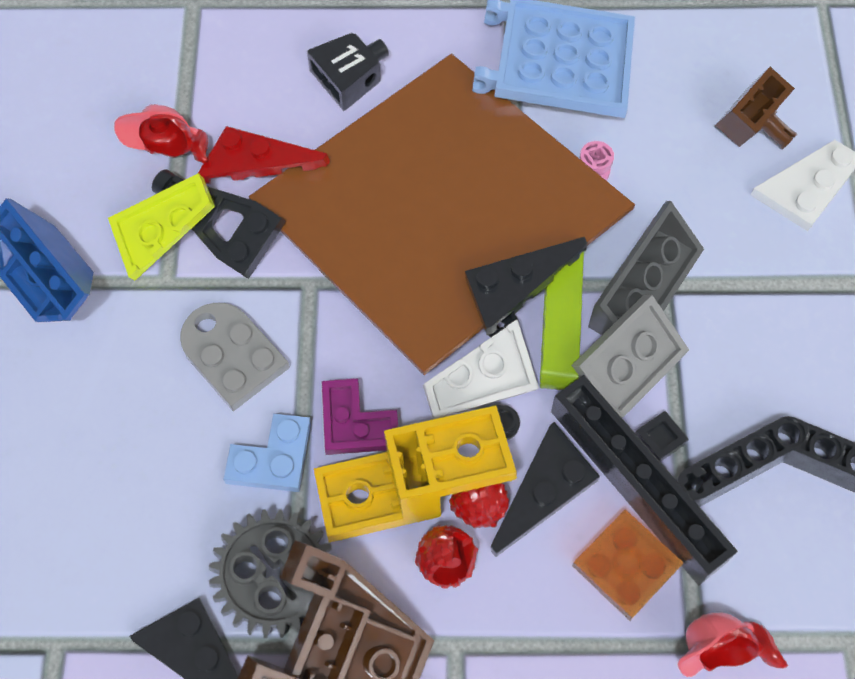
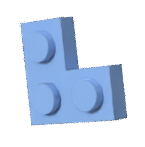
[224,414,311,492]

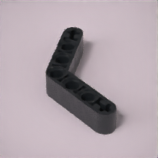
[676,416,855,507]

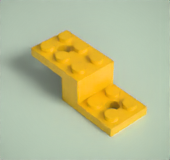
[314,405,517,543]

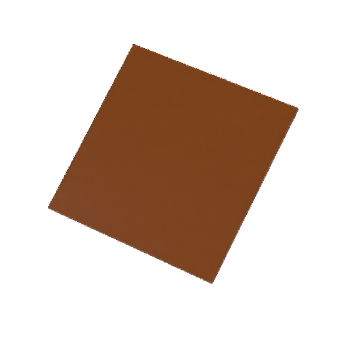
[248,53,635,375]

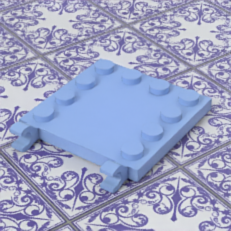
[472,0,635,118]

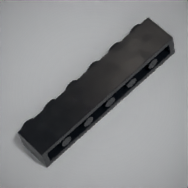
[551,375,738,586]

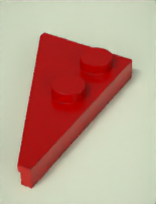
[198,126,330,184]

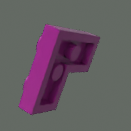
[322,378,398,455]

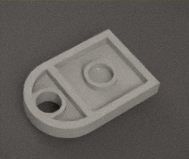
[180,303,290,412]

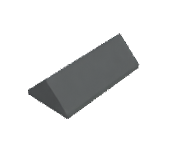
[588,201,704,335]

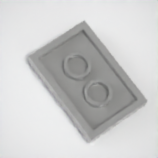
[572,295,689,418]

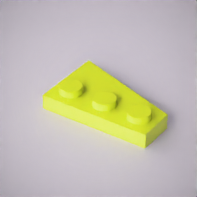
[108,173,215,281]

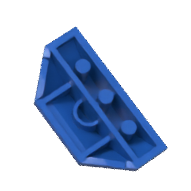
[0,198,94,322]

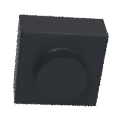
[635,411,689,462]

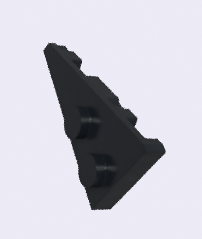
[465,237,588,335]
[490,422,600,557]
[130,598,239,679]

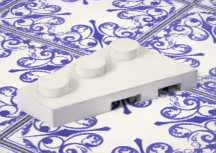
[751,140,855,232]
[423,320,539,419]

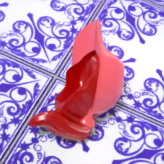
[114,104,208,163]
[678,612,788,677]

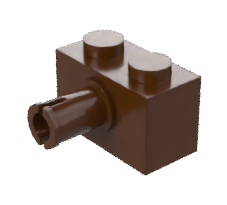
[715,66,798,149]

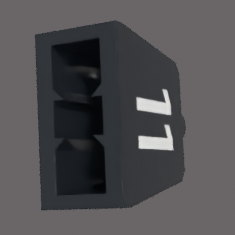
[307,33,389,111]

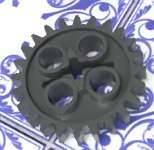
[209,509,332,639]

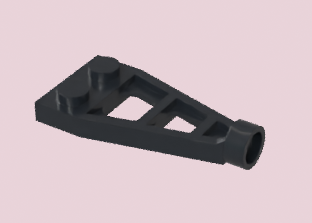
[151,169,286,279]

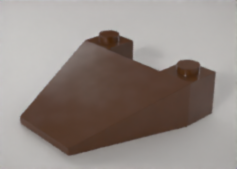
[238,540,434,679]

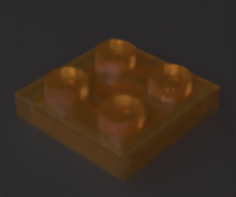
[572,509,684,621]

